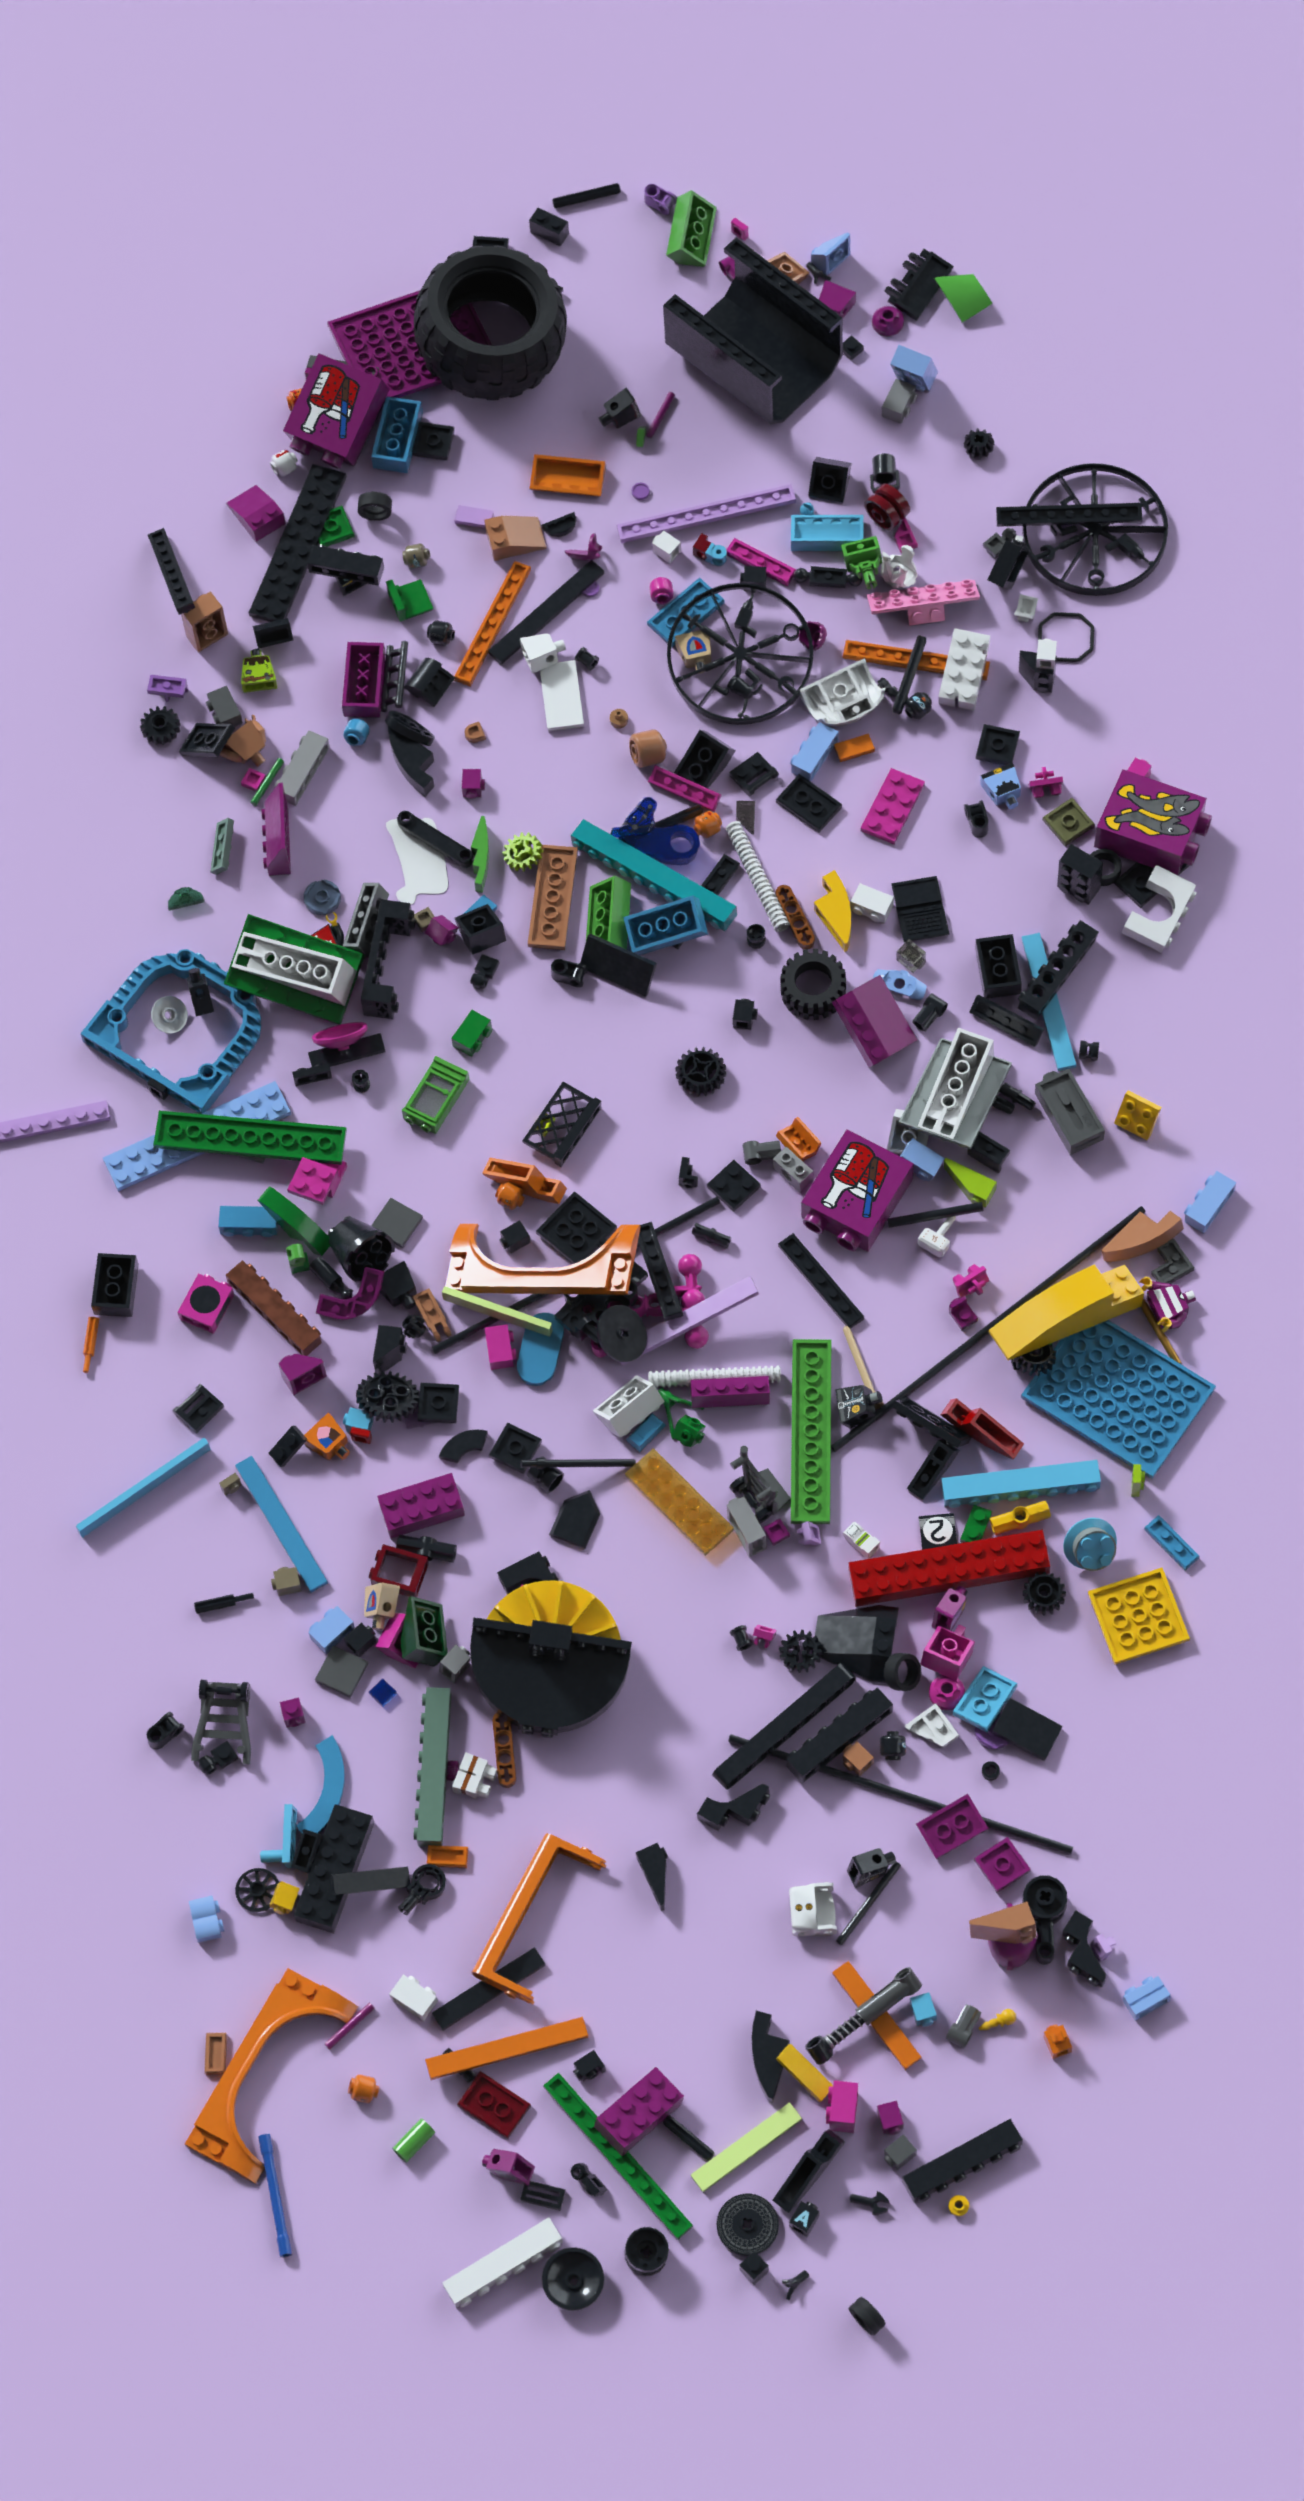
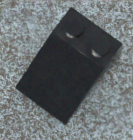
[674,730,736,788]

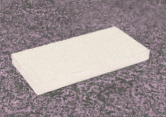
[540,660,584,731]

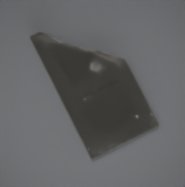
[736,801,755,834]

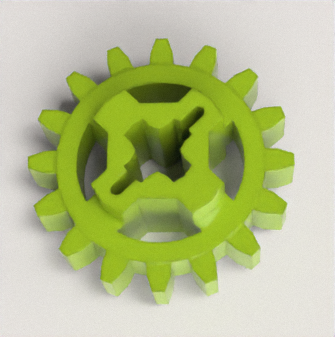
[502,832,543,872]

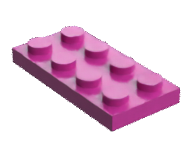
[861,768,925,844]

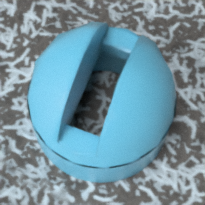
[800,502,814,515]

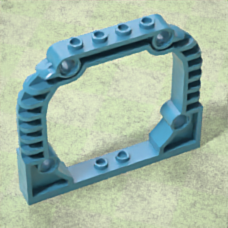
[80,949,261,1114]

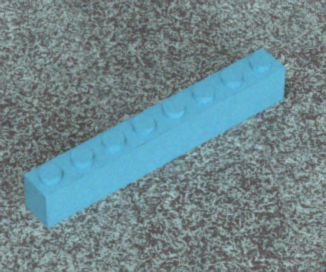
[941,1460,1101,1508]

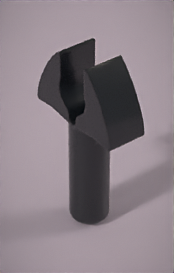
[850,2191,889,2215]

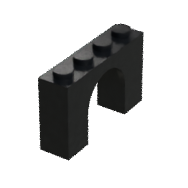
[497,1551,559,1595]

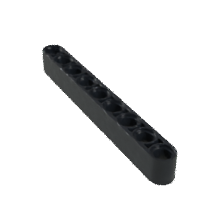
[712,1663,856,1790]

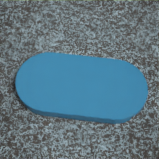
[517,1312,564,1386]

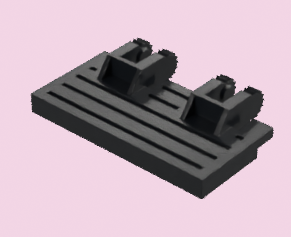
[885,249,954,321]

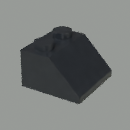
[808,457,852,503]
[1019,650,1057,693]
[454,904,506,955]
[373,1325,407,1375]

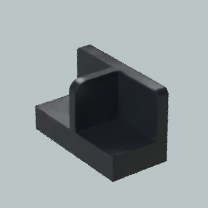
[967,1131,1010,1173]

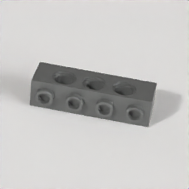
[343,883,389,958]

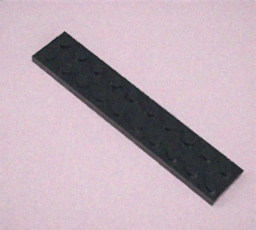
[249,464,347,622]

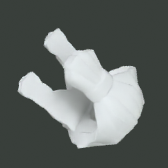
[880,545,918,589]

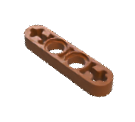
[776,885,815,949]
[492,1713,516,1788]

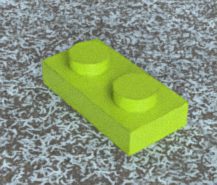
[1131,1464,1145,1497]

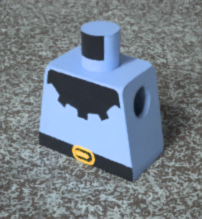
[980,763,1021,809]

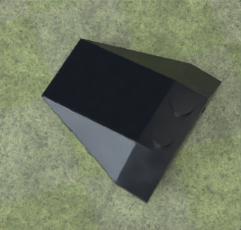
[812,1605,899,1683]

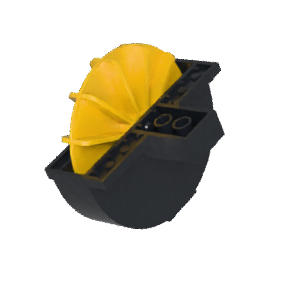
[470,1580,632,1738]

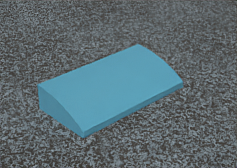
[791,515,864,551]

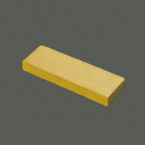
[776,2044,833,2102]

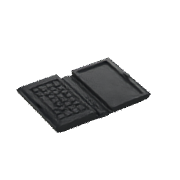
[891,876,949,942]

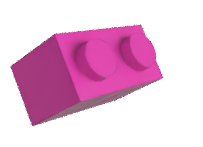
[485,1324,517,1370]

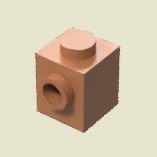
[843,1741,874,1776]

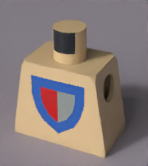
[675,630,711,674]
[364,1582,400,1630]

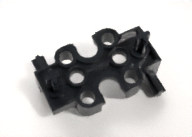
[554,1237,648,1344]

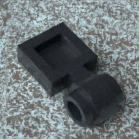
[470,954,500,989]
[198,1741,238,1775]
[571,2163,608,2197]

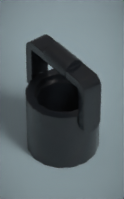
[870,453,900,494]

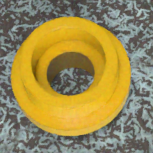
[948,2195,969,2216]

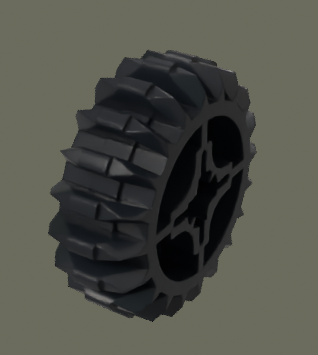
[675,1046,726,1097]

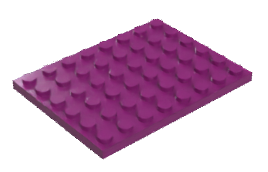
[327,290,492,403]

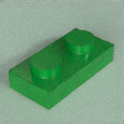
[960,1505,992,1543]

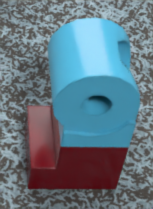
[693,533,727,566]

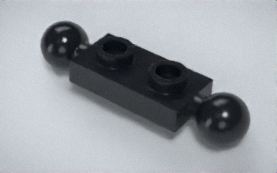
[794,566,863,588]

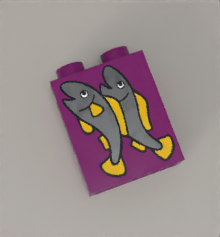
[1094,769,1212,875]

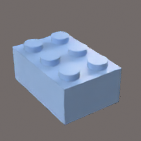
[890,345,938,391]

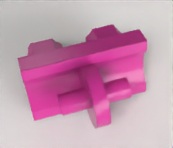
[1028,767,1063,798]
[953,1264,989,1298]

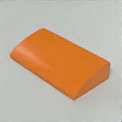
[530,454,606,497]

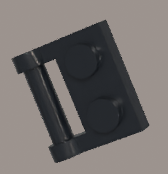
[729,752,779,796]
[172,1384,224,1433]

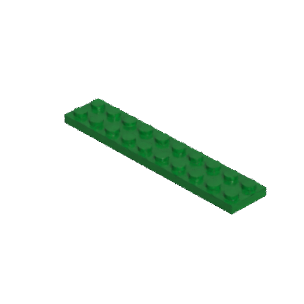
[153,1110,347,1165]

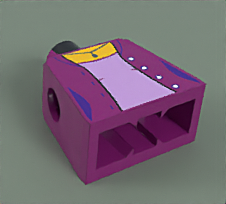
[931,1586,968,1631]

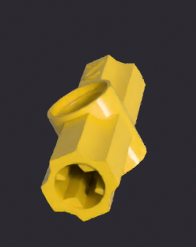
[990,1501,1051,1535]

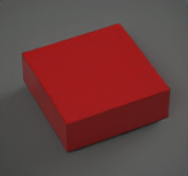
[350,1427,372,1444]

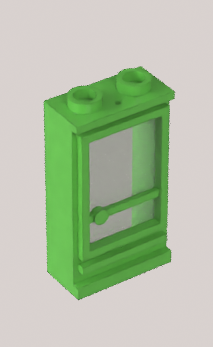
[402,1056,470,1134]

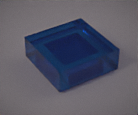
[369,1678,397,1707]

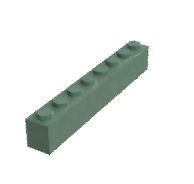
[414,1687,452,1847]

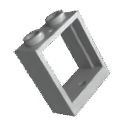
[727,1496,767,1557]

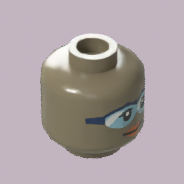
[402,543,430,568]

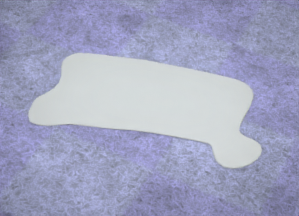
[386,818,448,904]

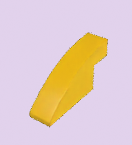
[814,870,851,952]

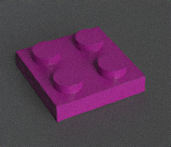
[974,1837,1031,1893]

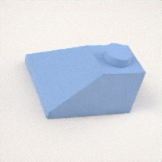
[811,232,851,275]

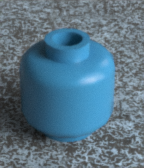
[343,719,370,746]

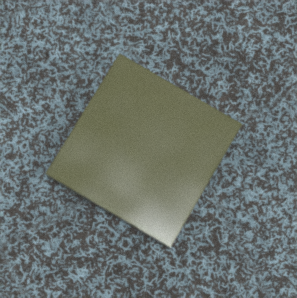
[1042,798,1095,846]

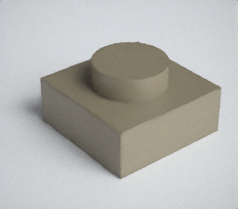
[219,1472,242,1496]

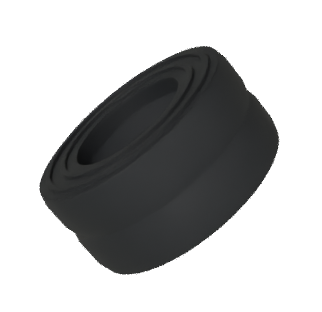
[848,2297,886,2336]

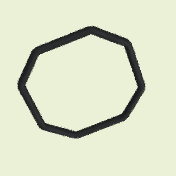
[1038,612,1094,662]

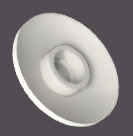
[151,996,188,1033]

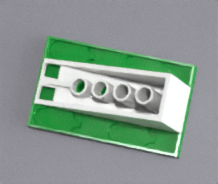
[224,914,365,1024]

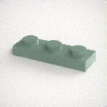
[210,818,234,875]

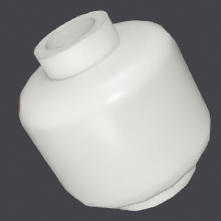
[270,450,298,476]

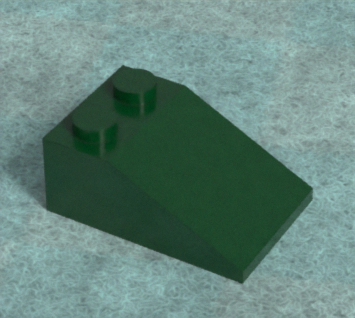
[401,1596,448,1667]

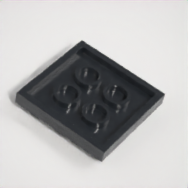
[536,1191,617,1264]

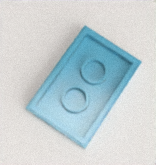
[953,1666,1018,1732]

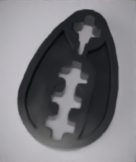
[385,711,435,746]

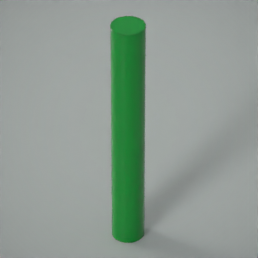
[250,758,284,806]

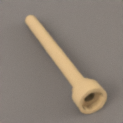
[843,1326,884,1410]

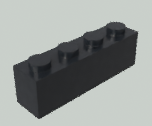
[307,545,384,586]

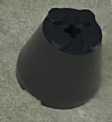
[328,1216,395,1282]

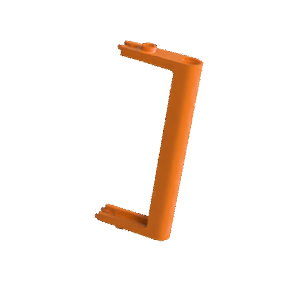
[471,1833,606,2004]

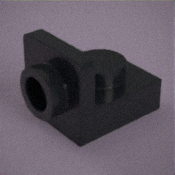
[679,1157,698,1188]

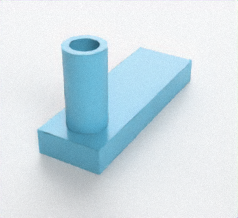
[260,1804,297,1868]

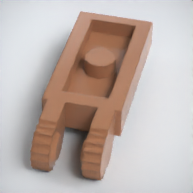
[412,1289,452,1342]

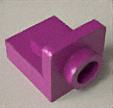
[949,1296,978,1331]

